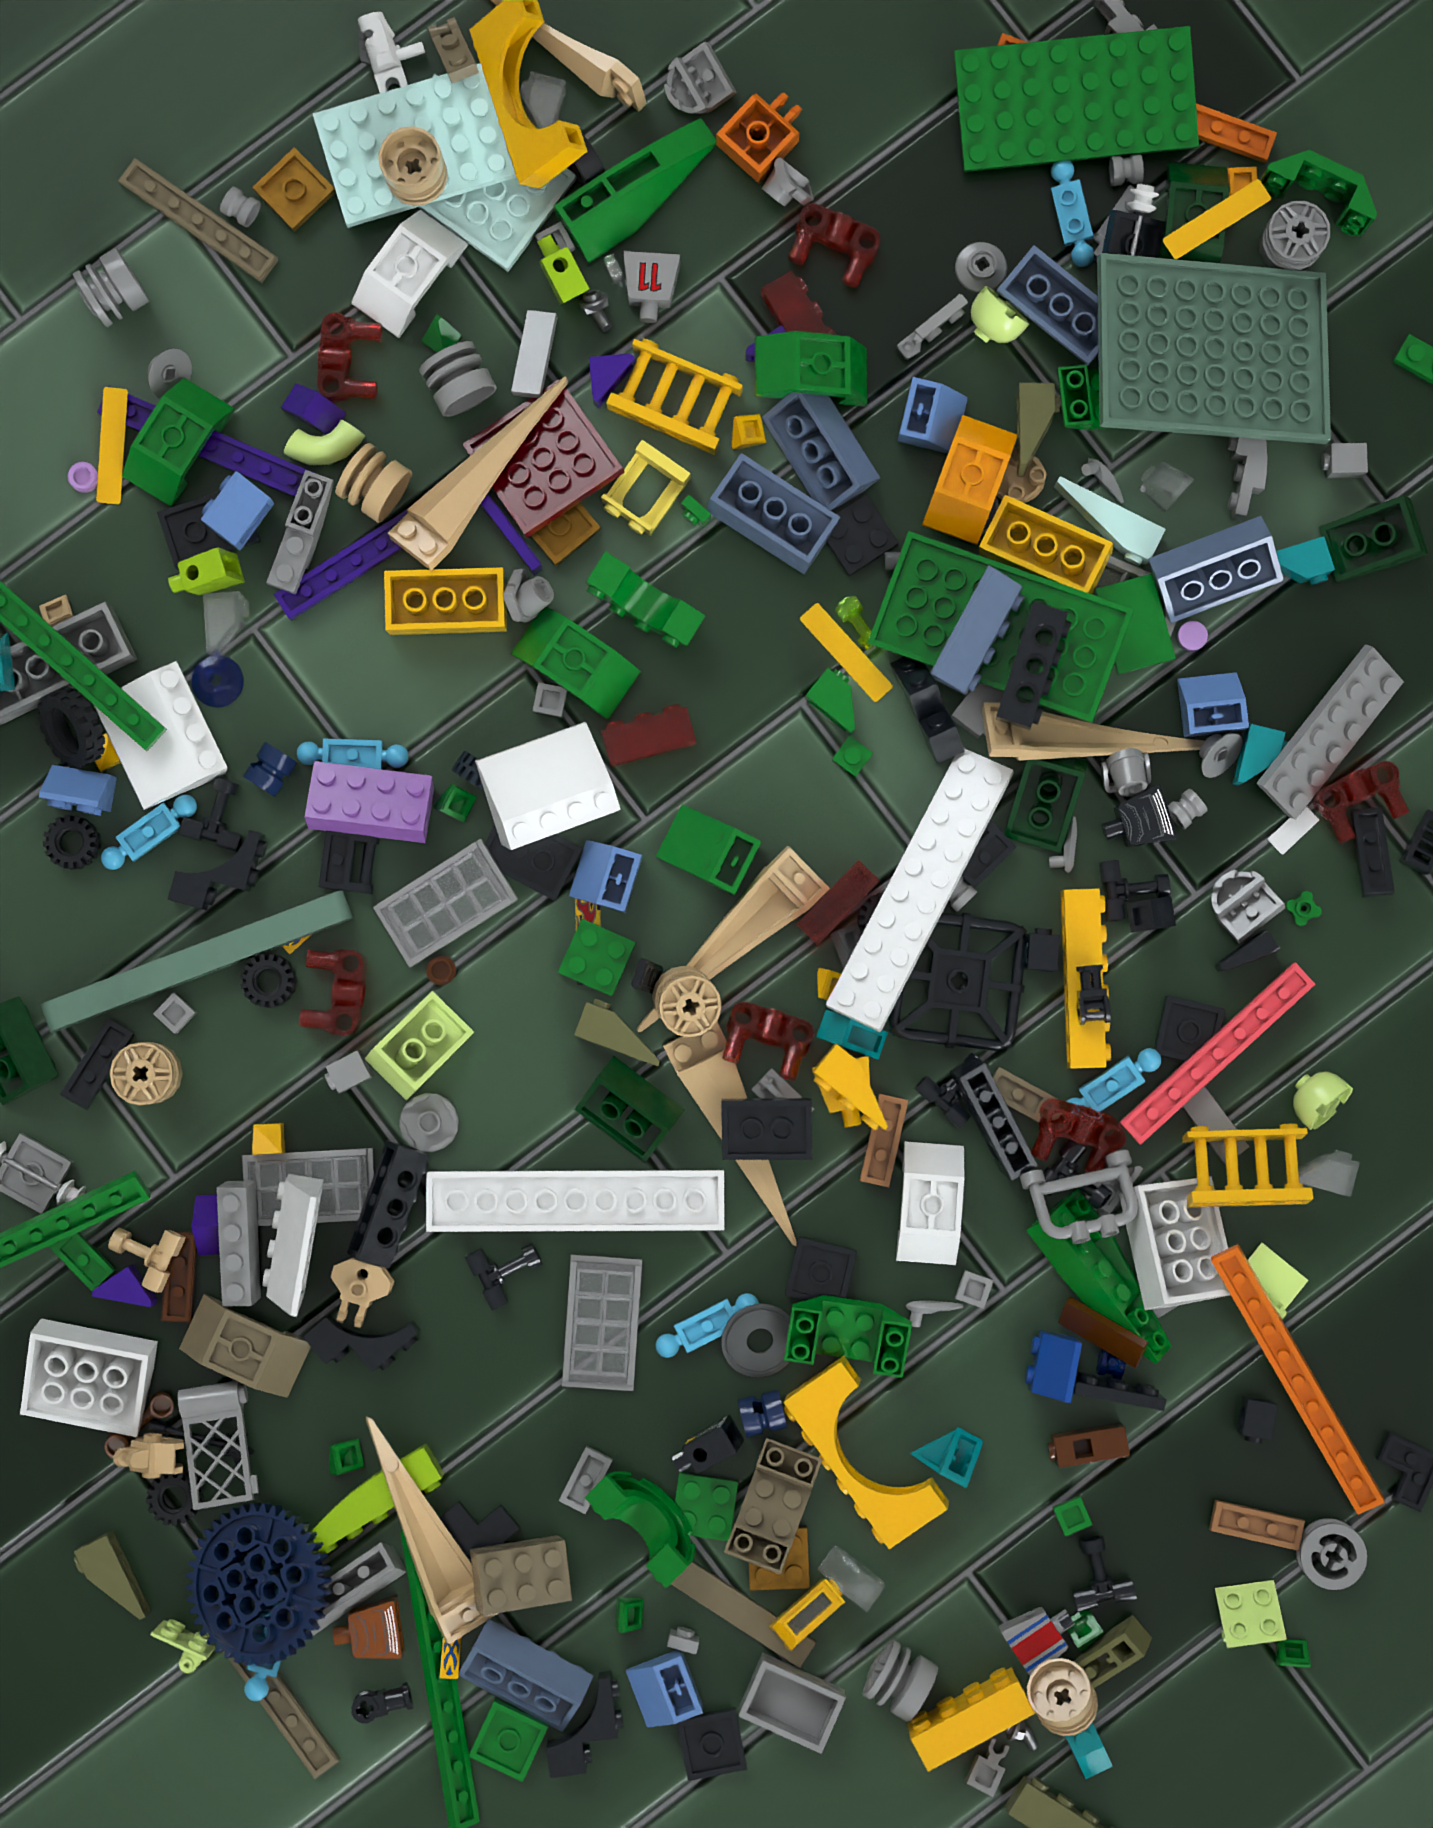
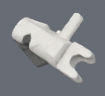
[358,12,425,93]

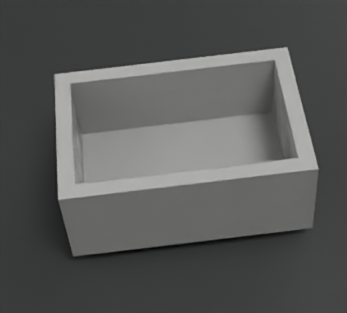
[738,1652,846,1754]

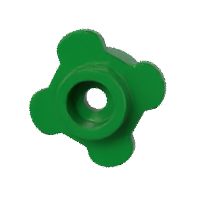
[1286,891,1322,926]

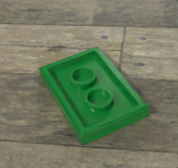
[1094,573,1176,675]

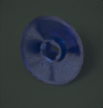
[191,655,244,708]

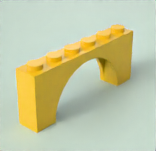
[469,0,588,189]
[783,1356,949,1549]

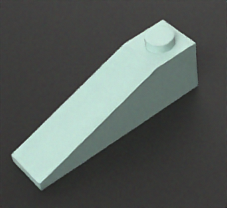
[1054,476,1166,566]

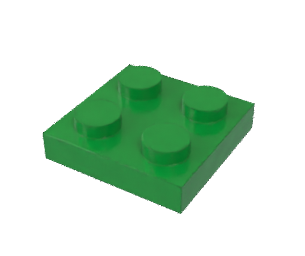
[558,919,636,996]
[675,1472,738,1541]
[468,1699,549,1782]

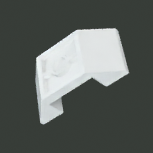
[351,209,468,338]
[896,1141,964,1265]

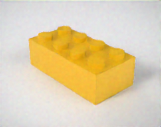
[979,495,1113,594]
[384,567,507,635]
[907,1667,1035,1772]

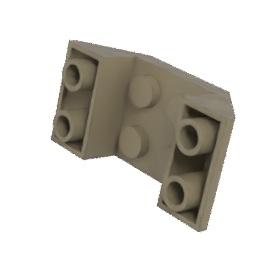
[179,1294,311,1398]
[724,1438,823,1575]

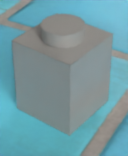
[1321,443,1368,479]
[325,1050,374,1093]

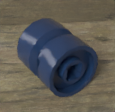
[243,742,298,797]
[738,1390,787,1437]

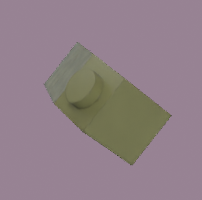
[1016,383,1060,477]
[574,999,660,1066]
[74,1530,151,1620]
[1074,1615,1152,1689]

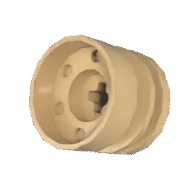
[378,126,448,206]
[335,443,412,523]
[652,966,721,1037]
[110,1042,183,1105]
[1027,1658,1098,1736]

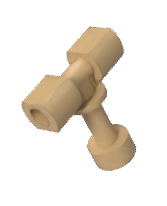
[108,1227,186,1293]

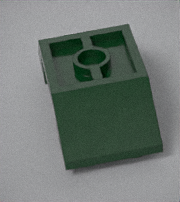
[1159,162,1230,263]

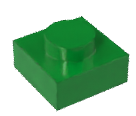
[681,495,711,528]
[832,736,873,777]
[1052,1495,1093,1537]

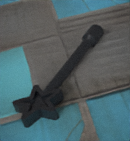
[148,1420,255,1466]

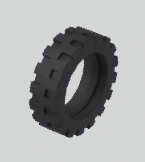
[37,687,105,769]

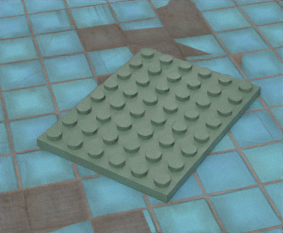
[1097,253,1331,444]

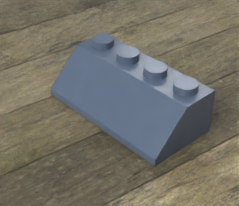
[996,245,1099,366]
[762,392,880,511]
[706,453,840,575]
[1148,516,1284,623]
[931,565,1025,695]
[458,1618,594,1732]

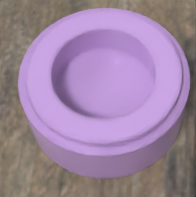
[68,462,98,493]
[1177,621,1208,652]

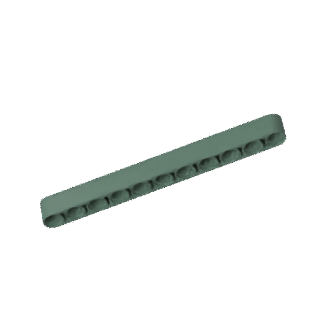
[40,890,353,1033]

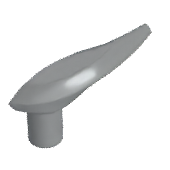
[1081,458,1124,504]
[1049,816,1077,873]
[906,1301,963,1327]

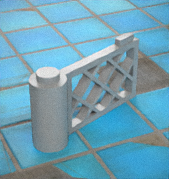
[178,1380,259,1510]

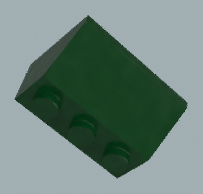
[0,996,58,1106]
[574,1056,685,1163]

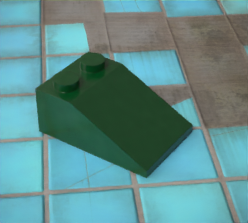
[1319,495,1429,582]
[1004,757,1088,853]

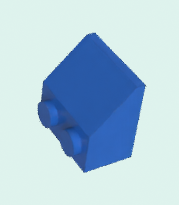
[1025,1330,1082,1403]

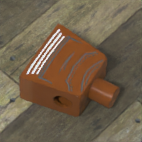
[333,1595,405,1659]

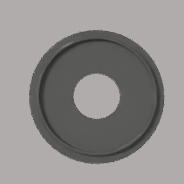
[721,1304,790,1377]

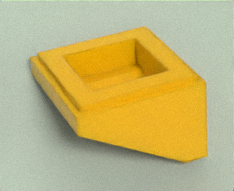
[732,414,766,450]
[817,968,841,1001]

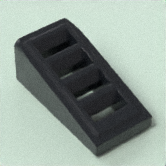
[1399,809,1433,875]
[1215,931,1280,971]
[631,958,663,994]

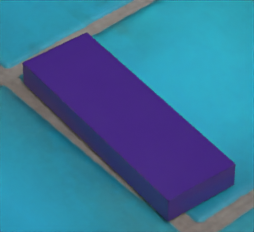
[480,495,542,576]

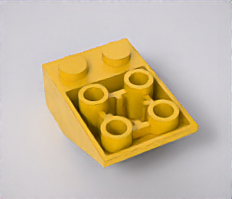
[812,1044,888,1131]

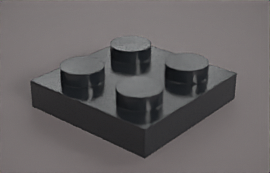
[826,494,898,577]
[1154,996,1225,1061]
[785,1236,857,1300]
[677,1707,747,1781]

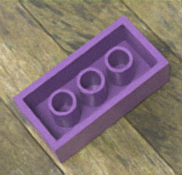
[304,761,435,843]

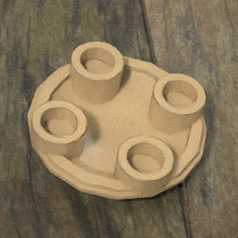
[996,447,1047,503]

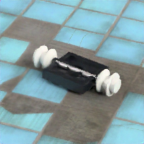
[1102,184,1165,258]

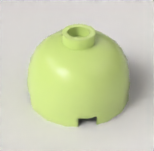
[971,286,1029,343]
[1293,1071,1353,1130]

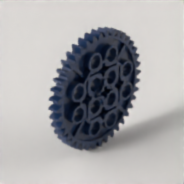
[186,1503,332,1666]

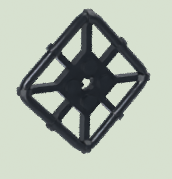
[888,912,1027,1051]

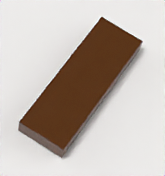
[161,1231,197,1323]
[1058,1297,1148,1369]

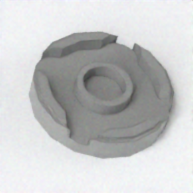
[399,1093,459,1152]

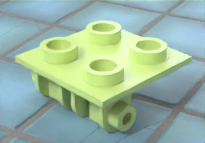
[1248,1242,1309,1319]
[1215,1580,1287,1648]
[151,1619,216,1673]

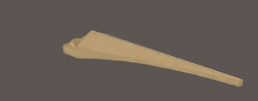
[491,0,647,112]
[388,377,568,571]
[981,702,1205,761]
[636,846,830,1032]
[663,1021,797,1246]
[366,1416,498,1644]

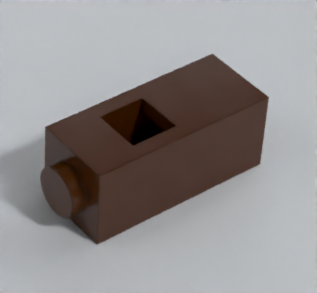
[1047,1422,1130,1468]

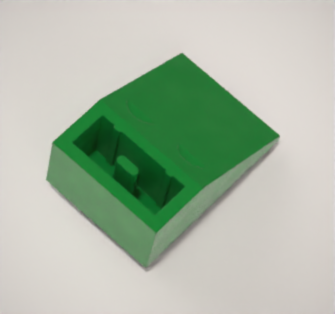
[656,804,762,896]

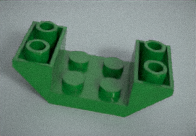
[1260,150,1377,237]
[754,331,867,407]
[1057,364,1109,431]
[122,377,235,507]
[510,607,641,720]
[784,1295,912,1378]

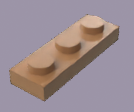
[859,1094,908,1187]
[1209,1500,1305,1551]

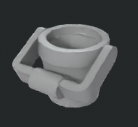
[762,157,814,207]
[504,569,554,623]
[1101,748,1151,797]

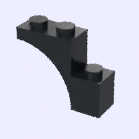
[890,657,965,764]
[167,830,267,910]
[303,1314,421,1372]
[546,1671,624,1778]

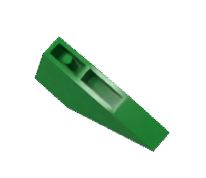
[554,118,716,264]
[1026,1188,1172,1364]

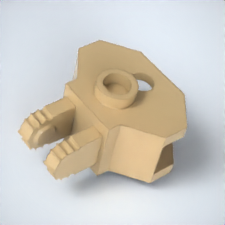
[331,1257,395,1329]
[113,1433,184,1478]

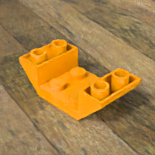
[922,415,1018,545]

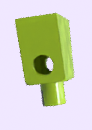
[537,233,589,305]
[168,547,245,595]

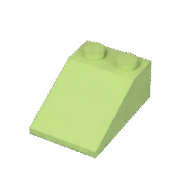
[364,991,474,1100]

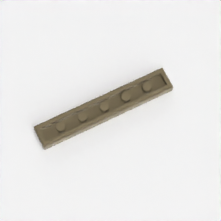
[118,158,279,283]
[671,1561,816,1668]
[224,1616,340,1779]

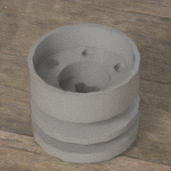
[1259,201,1330,271]
[73,247,150,327]
[419,341,497,417]
[862,1639,938,1722]

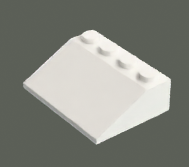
[93,661,228,810]
[475,722,620,850]
[262,1174,324,1316]
[1119,1176,1231,1311]
[20,1319,158,1437]

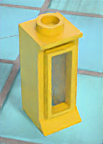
[768,1578,845,1651]

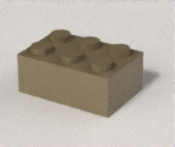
[470,1535,572,1616]

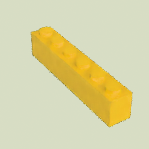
[1060,889,1111,1069]

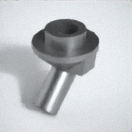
[579,290,612,332]
[1003,1720,1039,1750]

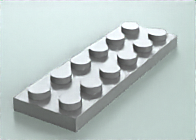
[1256,644,1404,820]

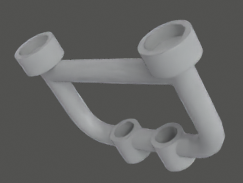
[1020,1150,1138,1244]

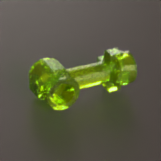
[834,595,874,651]

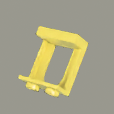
[601,440,691,536]

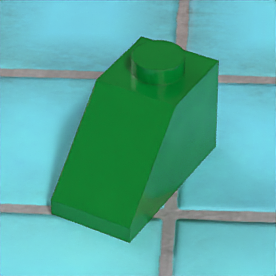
[805,668,855,736]

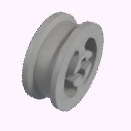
[1296,1518,1367,1590]

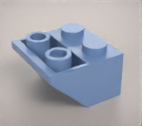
[897,377,968,453]
[201,471,275,551]
[1177,672,1249,738]
[39,765,117,816]
[569,840,643,914]
[626,1649,703,1728]

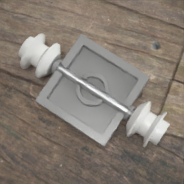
[0,1133,86,1214]

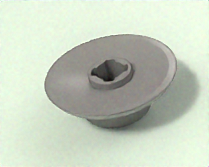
[955,242,1007,294]
[148,349,192,399]
[1199,733,1243,778]

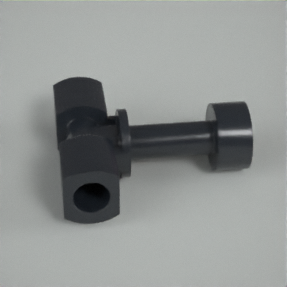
[179,778,243,852]
[1099,860,1171,922]
[914,1052,989,1129]
[1043,1137,1113,1211]
[465,1243,543,1311]
[1073,1535,1137,1612]

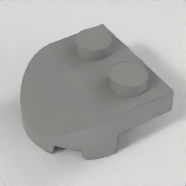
[664,41,737,115]
[1212,870,1285,944]

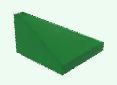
[421,314,462,353]
[433,784,477,823]
[329,1438,365,1475]
[1067,1609,1104,1652]

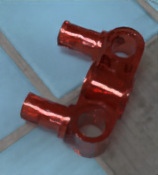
[788,204,881,288]
[317,312,382,403]
[1313,761,1410,844]
[299,949,367,1036]
[722,1002,815,1081]
[1031,1098,1127,1173]

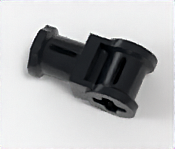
[1076,965,1111,1025]
[351,1682,413,1724]

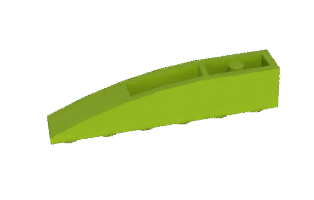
[298,1443,444,1571]

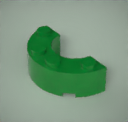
[586,551,706,648]
[585,1471,695,1588]

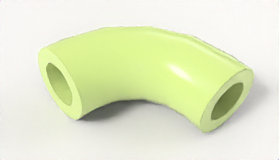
[284,420,365,465]

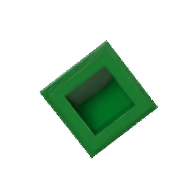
[615,1597,643,1633]
[1275,1639,1311,1668]

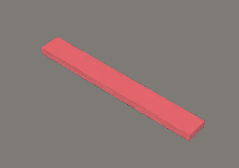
[1119,962,1316,1145]

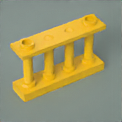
[606,339,743,455]
[1182,1124,1313,1208]

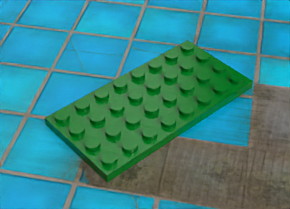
[954,26,1199,172]
[868,531,1134,723]

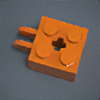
[716,92,802,184]

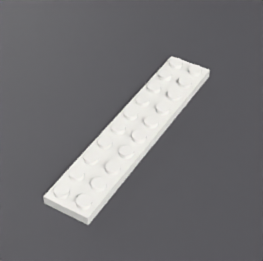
[826,748,1014,1032]
[426,1170,724,1232]

